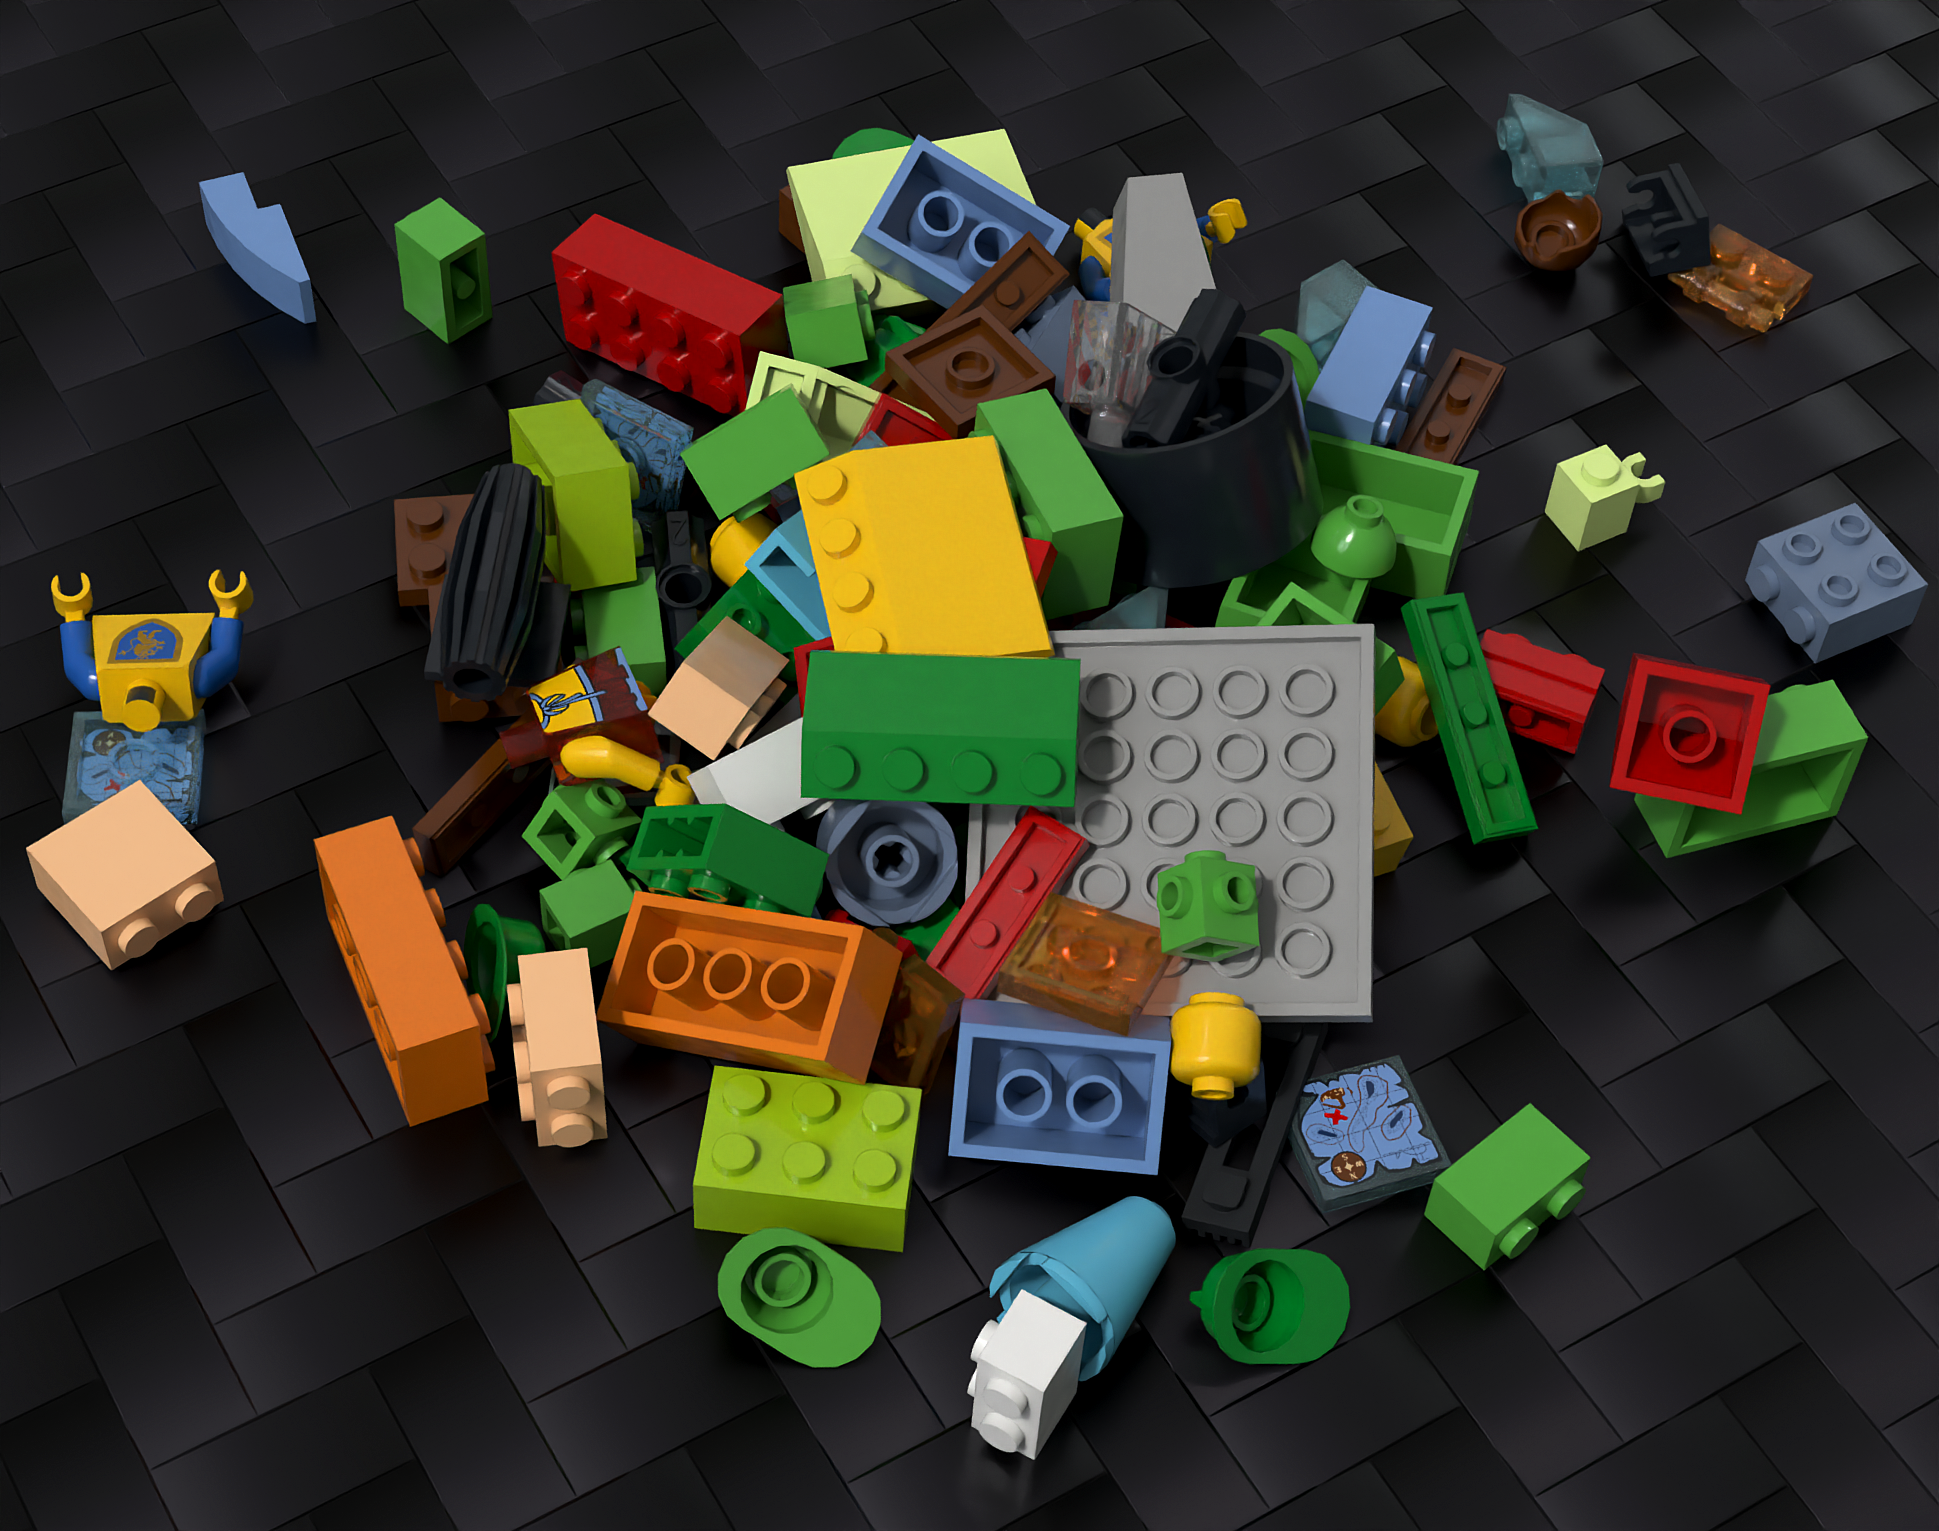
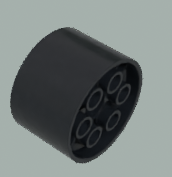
[1060,332,1324,588]

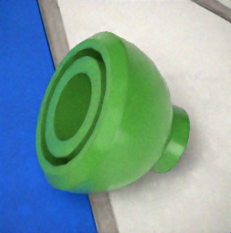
[1310,495,1397,579]

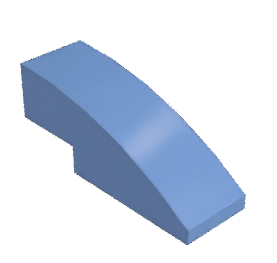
[199,172,316,324]

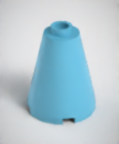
[989,1196,1176,1381]

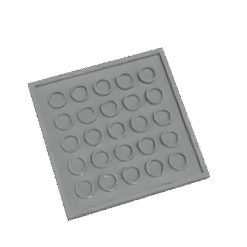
[960,624,1376,1022]

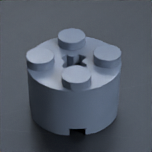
[816,799,958,926]

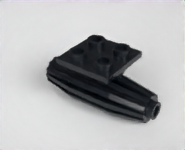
[424,463,572,702]

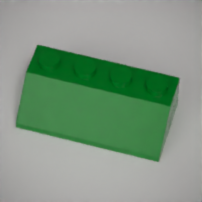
[801,650,1081,807]

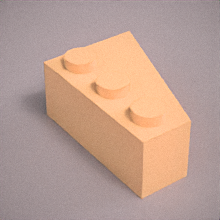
[648,616,790,761]

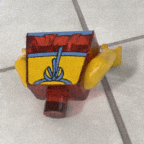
[499,646,696,806]

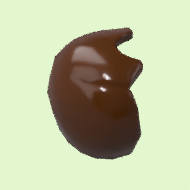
[1514,189,1603,272]

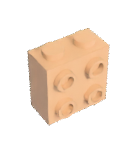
[26,780,224,971]
[507,948,607,1147]

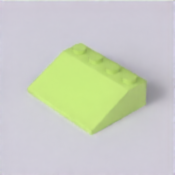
[786,129,1036,320]

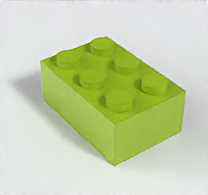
[508,399,644,591]
[693,1065,922,1252]

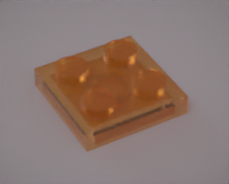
[997,892,1174,1036]

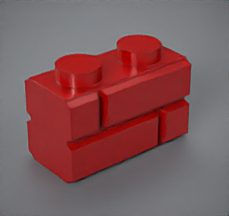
[1480,629,1606,755]

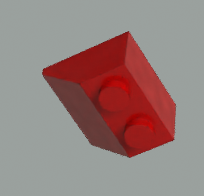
[1609,653,1771,815]

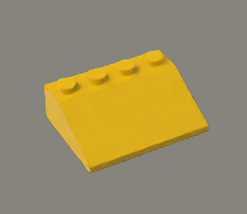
[794,435,1055,657]

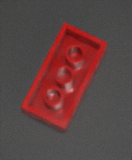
[551,213,789,417]

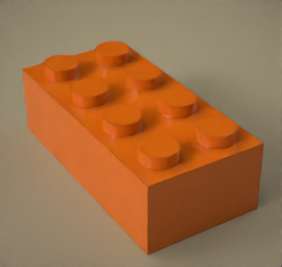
[314,815,495,1127]
[596,891,903,1085]

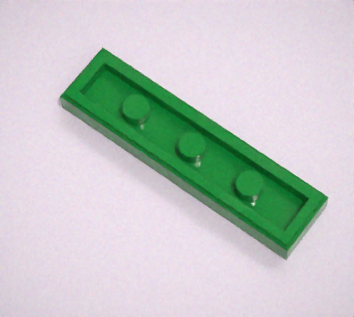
[1400,592,1538,845]

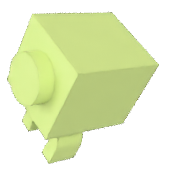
[1545,445,1665,551]

